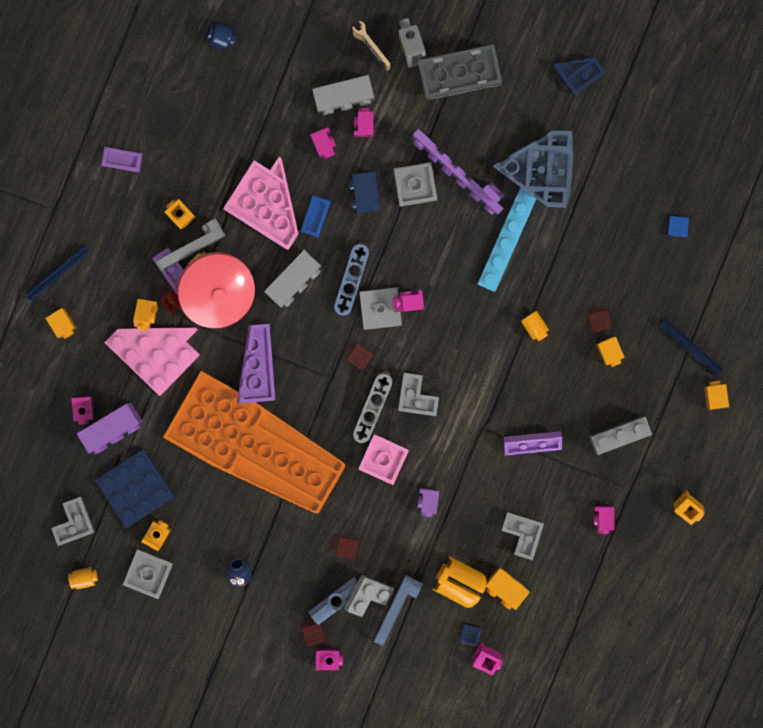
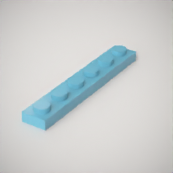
[477,187,536,292]

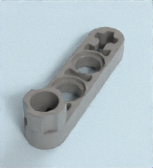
[156,219,225,271]
[353,370,393,443]

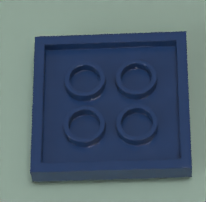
[95,449,175,528]

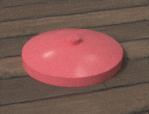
[177,252,255,328]

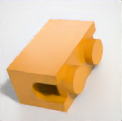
[486,567,530,610]

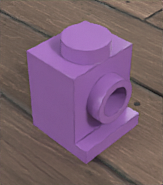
[418,488,439,517]

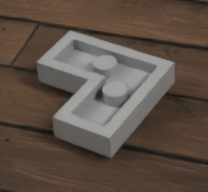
[398,373,439,416]
[51,496,95,546]
[501,512,544,560]
[344,575,394,617]

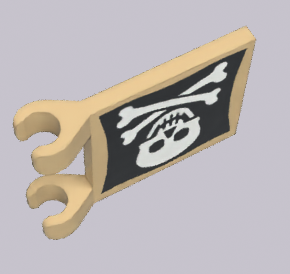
[352,21,390,71]

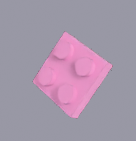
[358,434,409,485]

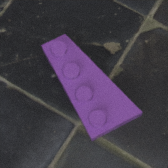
[237,324,275,403]

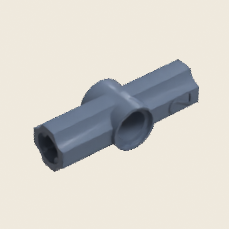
[308,577,358,625]

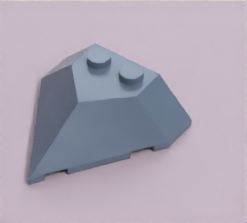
[493,131,573,208]

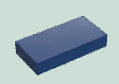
[300,195,331,238]

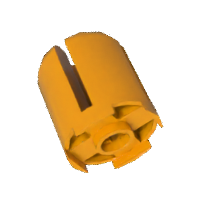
[431,556,487,608]

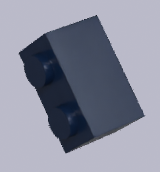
[349,172,380,214]

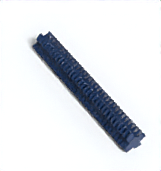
[25,245,90,301]
[658,318,723,376]

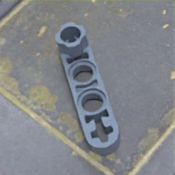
[335,242,369,316]
[374,575,423,646]

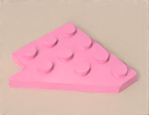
[223,157,299,250]
[105,328,200,396]

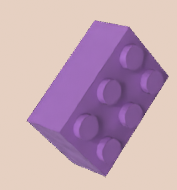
[77,403,143,455]

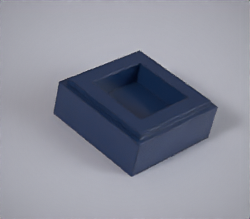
[459,623,482,647]

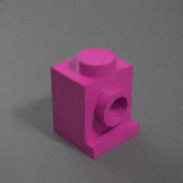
[354,108,373,137]
[310,128,336,159]
[392,290,424,313]
[71,397,95,425]
[593,506,614,534]
[472,642,503,676]
[316,648,343,670]

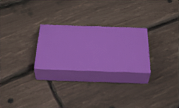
[101,147,143,173]
[482,183,504,203]

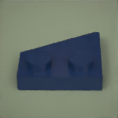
[553,57,606,96]

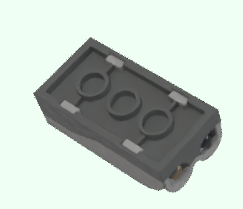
[418,45,502,99]

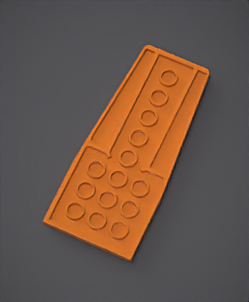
[163,371,345,513]

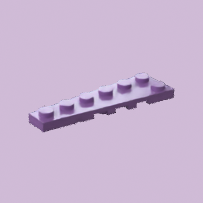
[412,129,503,215]

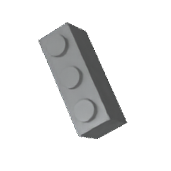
[312,75,374,115]
[264,250,321,308]
[589,416,652,455]

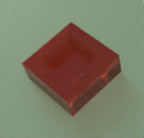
[161,290,182,315]
[588,310,612,333]
[347,344,374,370]
[336,536,359,560]
[302,623,326,647]

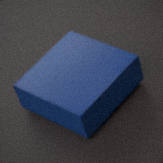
[667,216,689,237]

